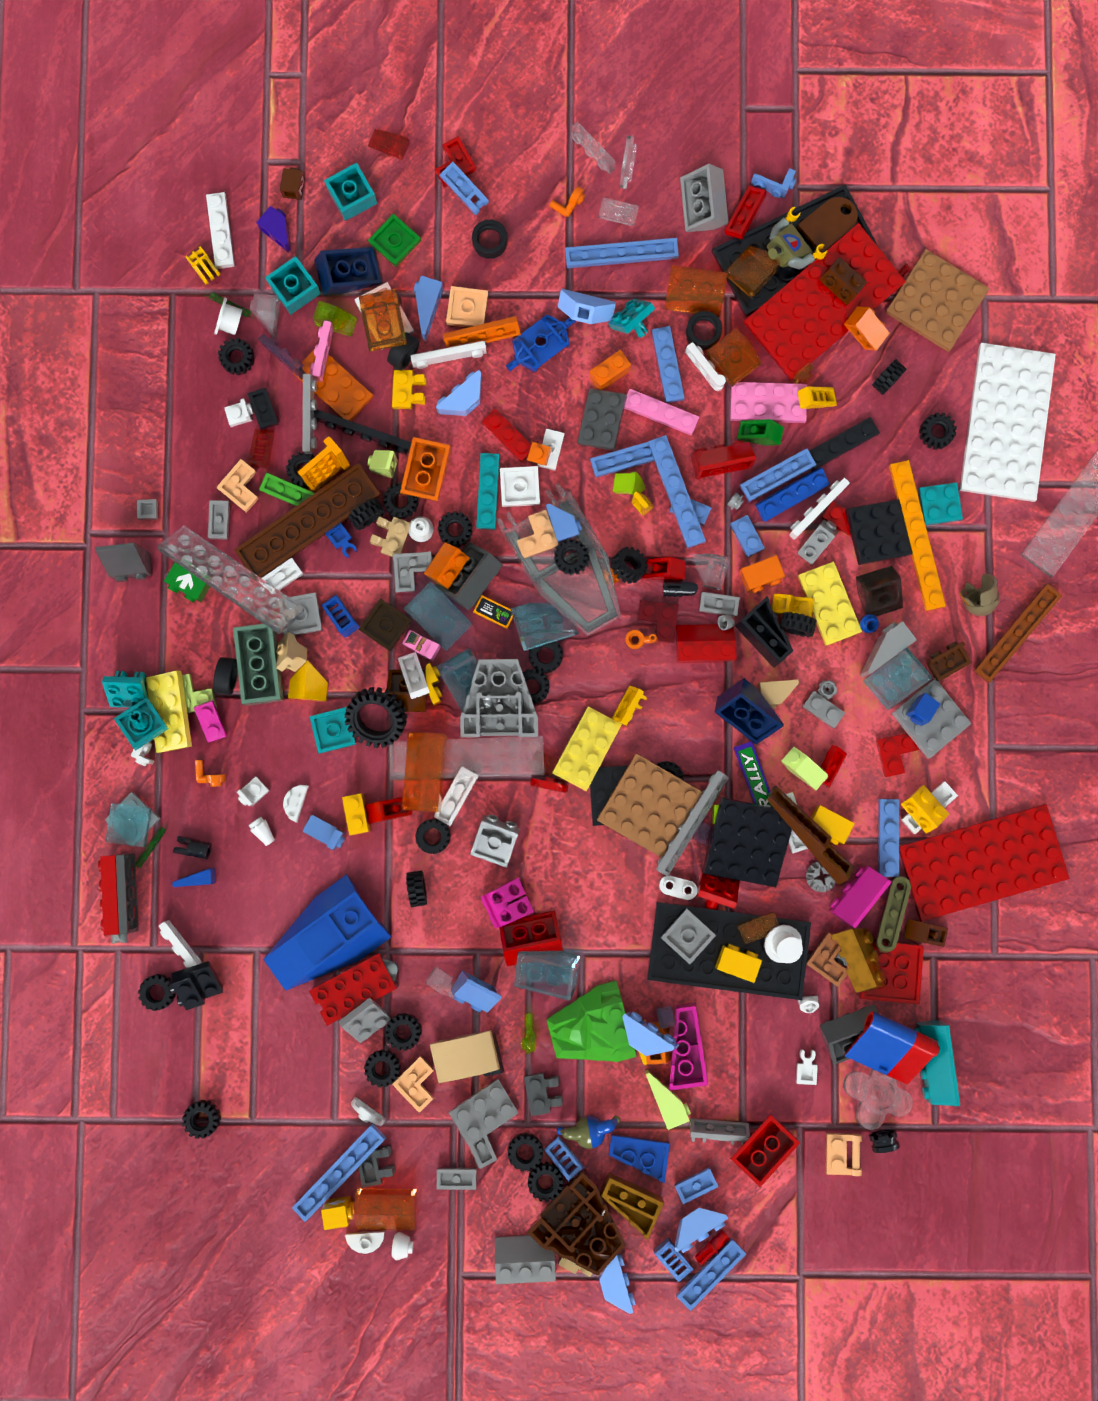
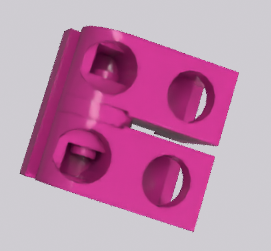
[481,878,534,929]

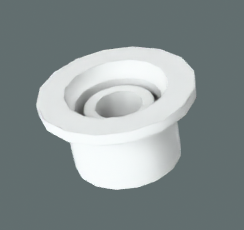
[214,297,242,335]
[764,925,803,963]

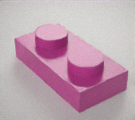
[194,700,227,743]

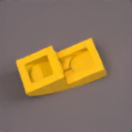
[772,594,815,618]

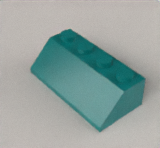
[914,1020,960,1106]

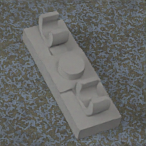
[689,1118,750,1145]

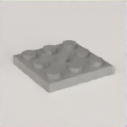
[891,678,972,759]

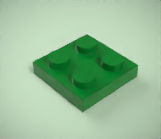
[368,213,421,267]

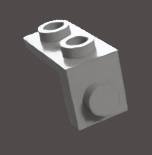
[798,519,839,564]

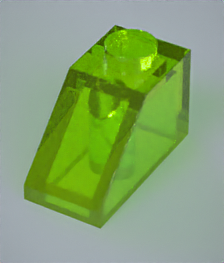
[313,301,358,337]

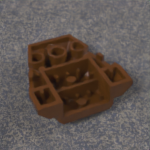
[527,1172,626,1276]

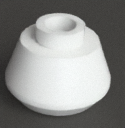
[408,516,434,542]
[392,1232,414,1260]

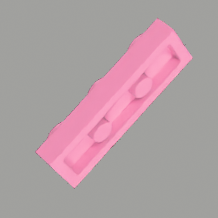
[310,321,334,382]

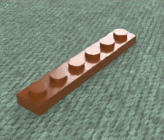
[973,583,1062,683]

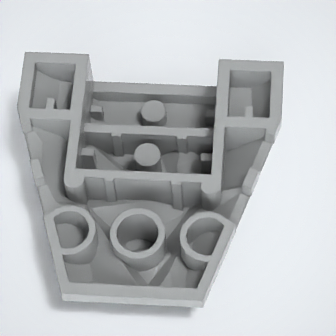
[460,659,538,737]

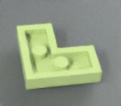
[182,674,217,714]

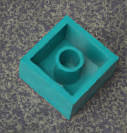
[324,163,378,221]
[265,256,321,315]

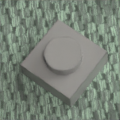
[137,499,158,520]

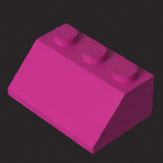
[829,866,891,928]

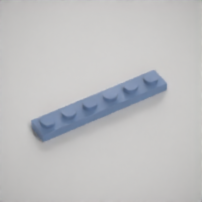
[565,238,679,268]
[648,435,706,549]
[292,1124,386,1222]

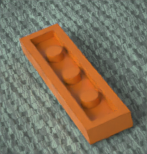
[443,316,521,348]

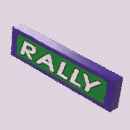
[733,741,774,808]

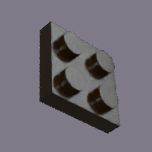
[359,598,412,652]

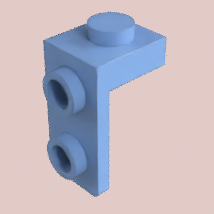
[751,168,797,198]
[303,815,346,850]

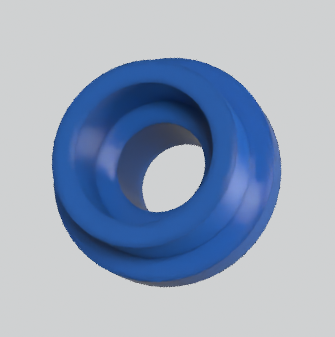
[860,614,879,633]

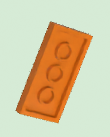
[293,350,374,421]

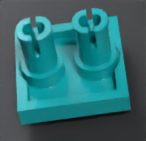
[102,671,148,708]

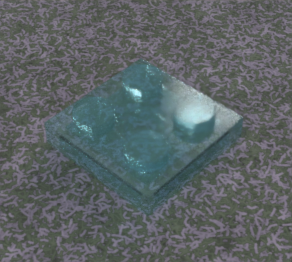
[105,803,152,847]

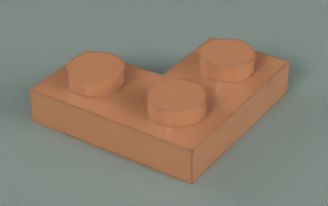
[806,932,847,987]

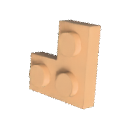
[216,459,259,513]
[516,510,559,559]
[392,1056,434,1113]

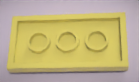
[797,561,862,646]
[146,671,192,753]
[553,706,622,791]

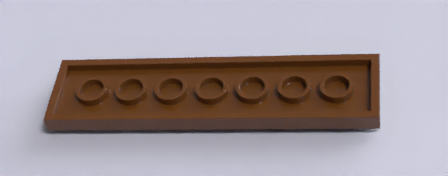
[234,463,381,582]

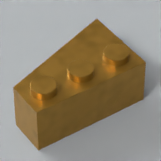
[831,928,885,993]
[601,1172,664,1240]

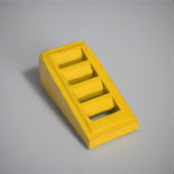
[797,386,837,409]
[631,491,654,516]

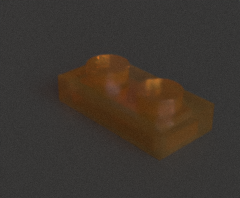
[737,912,780,945]

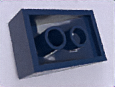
[314,247,382,296]
[714,678,784,745]

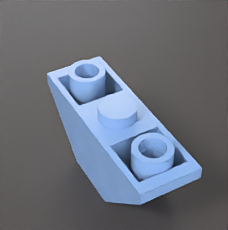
[558,289,616,324]
[436,370,482,416]
[623,1011,679,1056]
[674,1208,728,1253]
[599,1254,636,1314]

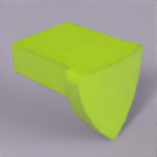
[613,472,645,495]

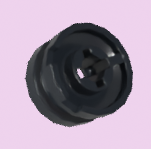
[869,1129,900,1153]

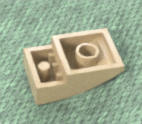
[430,1030,500,1083]

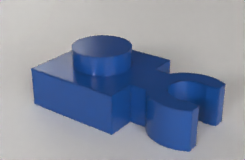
[326,524,358,558]

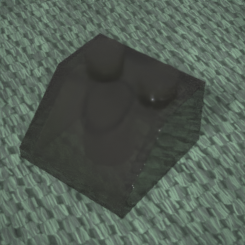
[856,566,903,616]

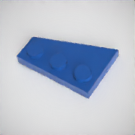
[609,1134,670,1184]

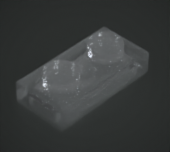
[598,197,639,226]

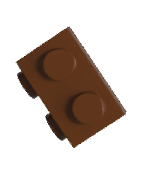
[820,257,867,305]
[926,641,972,682]

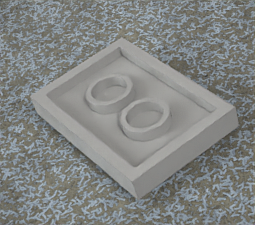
[448,1079,518,1147]

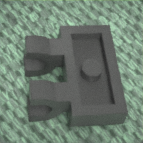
[524,1072,563,1116]
[358,1145,396,1188]

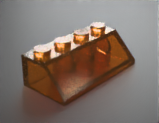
[402,732,447,812]

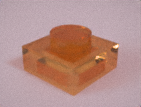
[792,362,814,384]

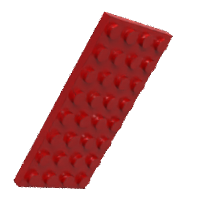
[743,223,906,380]
[899,804,1070,921]

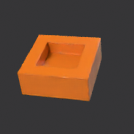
[527,442,552,466]

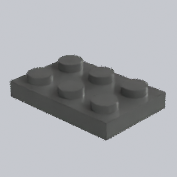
[577,389,627,451]

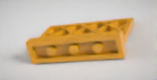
[298,436,352,493]

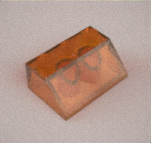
[664,265,728,317]
[355,1189,417,1230]

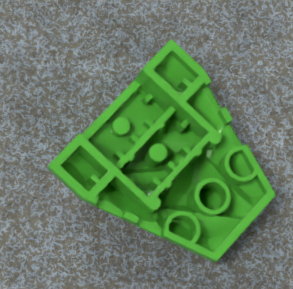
[546,980,637,1062]

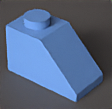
[546,504,582,543]

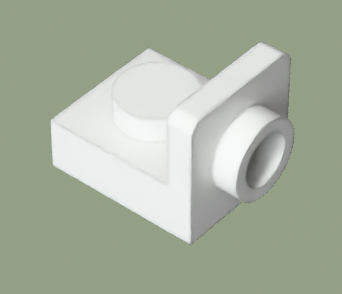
[224,398,254,427]
[131,740,154,766]
[237,776,270,806]

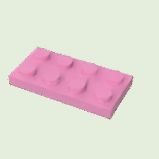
[730,382,807,423]

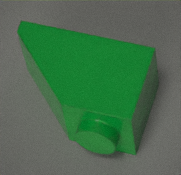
[737,419,784,446]

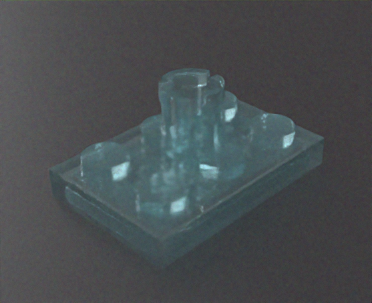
[863,647,932,710]

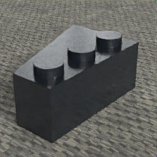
[735,596,793,668]

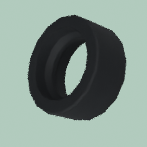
[472,219,507,259]
[686,311,723,350]
[387,332,419,371]
[213,657,238,695]

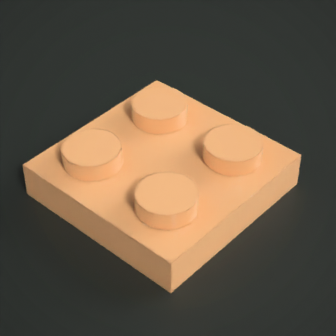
[446,286,489,328]

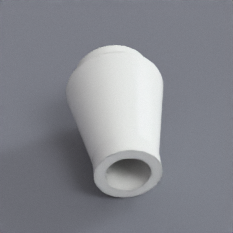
[248,817,275,846]

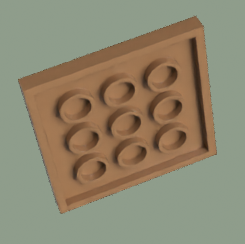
[885,249,990,352]
[597,753,703,857]

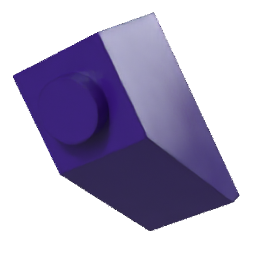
[256,206,291,253]

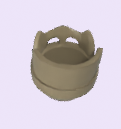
[959,574,1000,616]

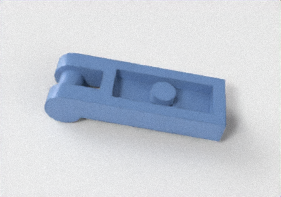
[439,162,489,216]

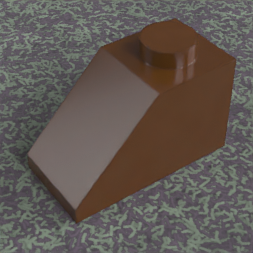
[904,919,948,947]

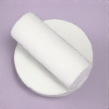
[798,995,819,1013]

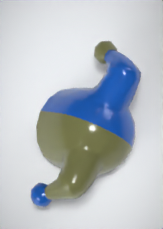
[557,1115,620,1149]

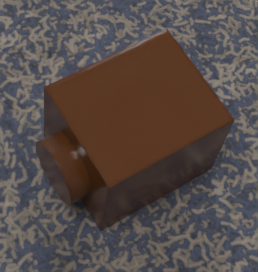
[280,167,305,200]

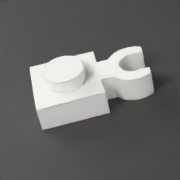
[796,1049,817,1085]

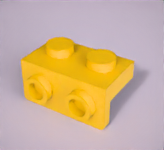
[901,785,949,833]

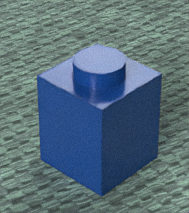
[906,693,941,726]

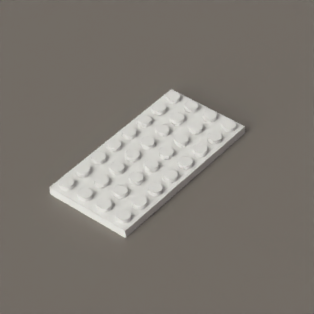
[959,343,1056,502]

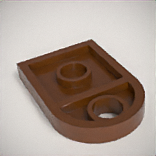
[797,197,858,253]

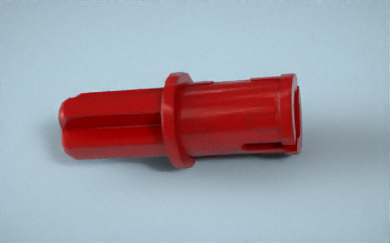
[695,1229,730,1265]

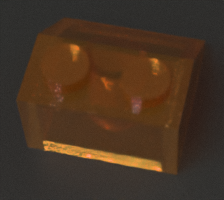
[724,245,780,298]
[707,328,761,387]

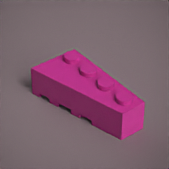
[669,1002,708,1090]

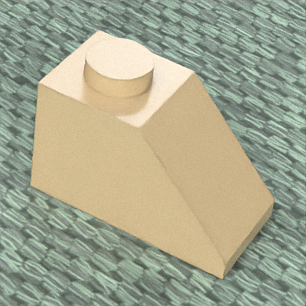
[757,679,799,709]

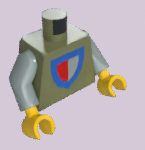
[767,207,827,269]

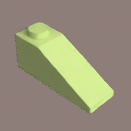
[645,1070,691,1130]

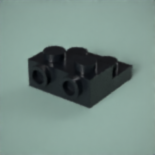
[169,961,223,1010]

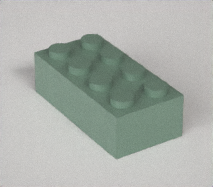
[233,623,284,706]

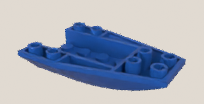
[263,874,392,991]

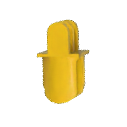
[185,246,221,285]

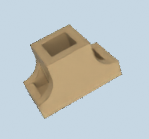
[276,632,307,672]

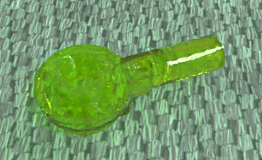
[521,1014,536,1054]

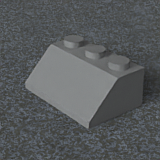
[680,164,729,232]
[495,1235,556,1284]

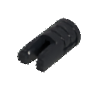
[663,579,698,597]
[173,836,212,860]

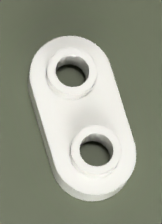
[659,875,698,900]

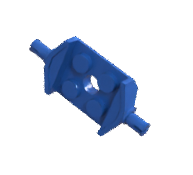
[505,315,576,372]

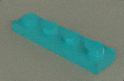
[476,453,500,530]

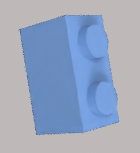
[451,970,502,1013]

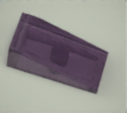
[657,1005,675,1028]

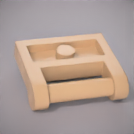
[825,1133,862,1176]

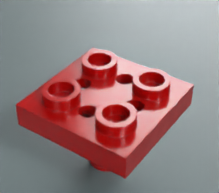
[697,872,740,910]

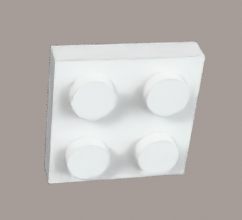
[500,466,540,507]

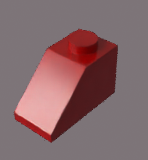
[641,557,686,580]
[365,796,413,824]

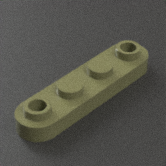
[875,876,911,953]

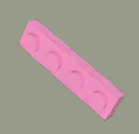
[624,389,699,436]

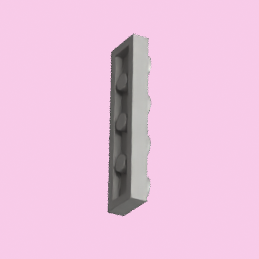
[302,374,317,454]

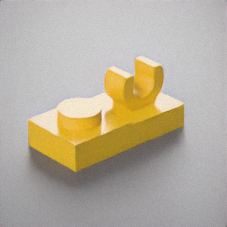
[612,686,647,726]

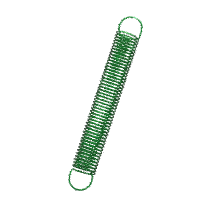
[205,291,254,319]
[134,826,167,871]

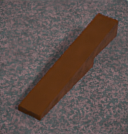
[767,786,854,885]

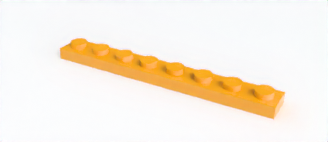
[889,460,946,611]

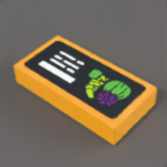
[473,595,516,629]

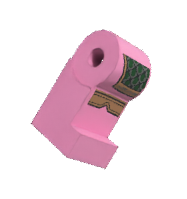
[402,630,441,662]

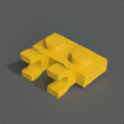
[392,370,427,409]

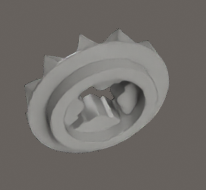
[806,861,836,892]

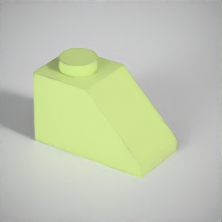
[367,450,398,479]
[782,747,828,790]

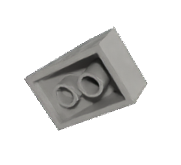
[860,621,917,678]

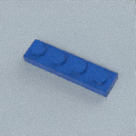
[755,467,830,522]

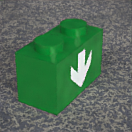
[164,562,212,603]

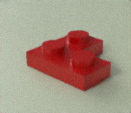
[435,136,477,188]
[876,733,919,777]

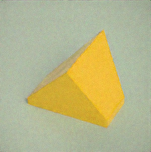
[288,660,328,702]

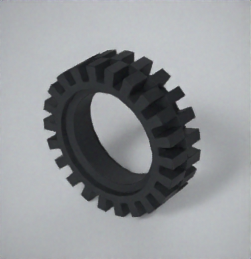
[344,687,407,748]

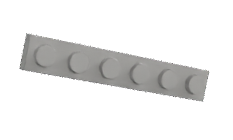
[656,770,729,876]

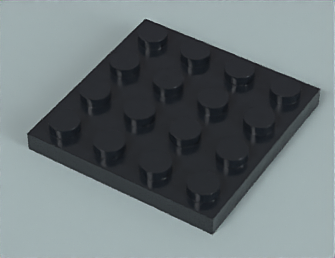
[702,797,792,887]

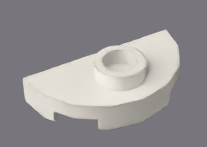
[283,785,309,823]
[351,1097,386,1126]
[345,1230,385,1254]

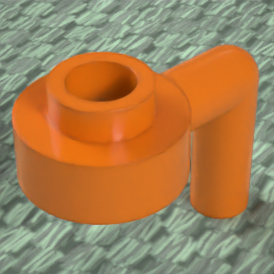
[549,186,586,217]
[625,630,658,650]
[195,760,226,787]

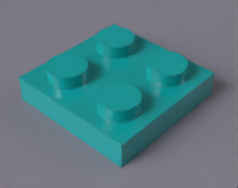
[918,483,963,526]
[309,707,357,754]

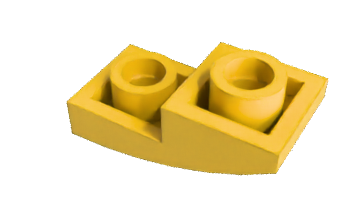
[426,663,442,706]

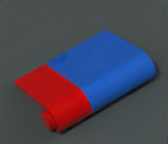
[844,1011,940,1085]

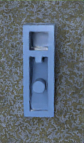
[414,276,444,341]

